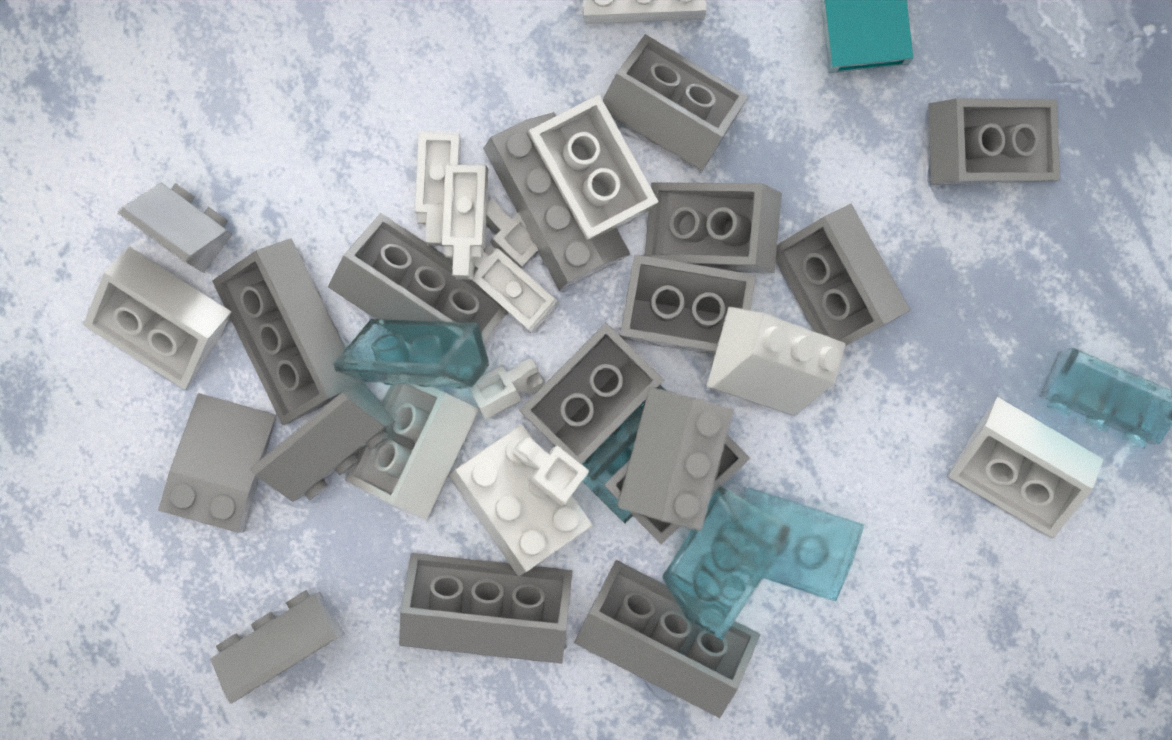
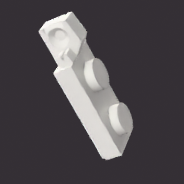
[415,132,460,246]
[441,165,489,280]
[473,244,559,333]

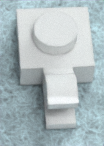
[486,199,538,268]
[467,359,545,419]
[512,437,589,505]

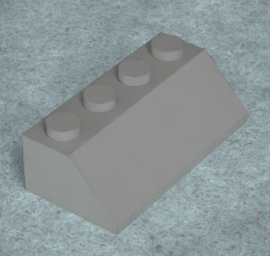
[483,112,630,291]
[328,213,508,377]
[212,238,363,426]
[399,553,573,664]
[574,560,761,718]

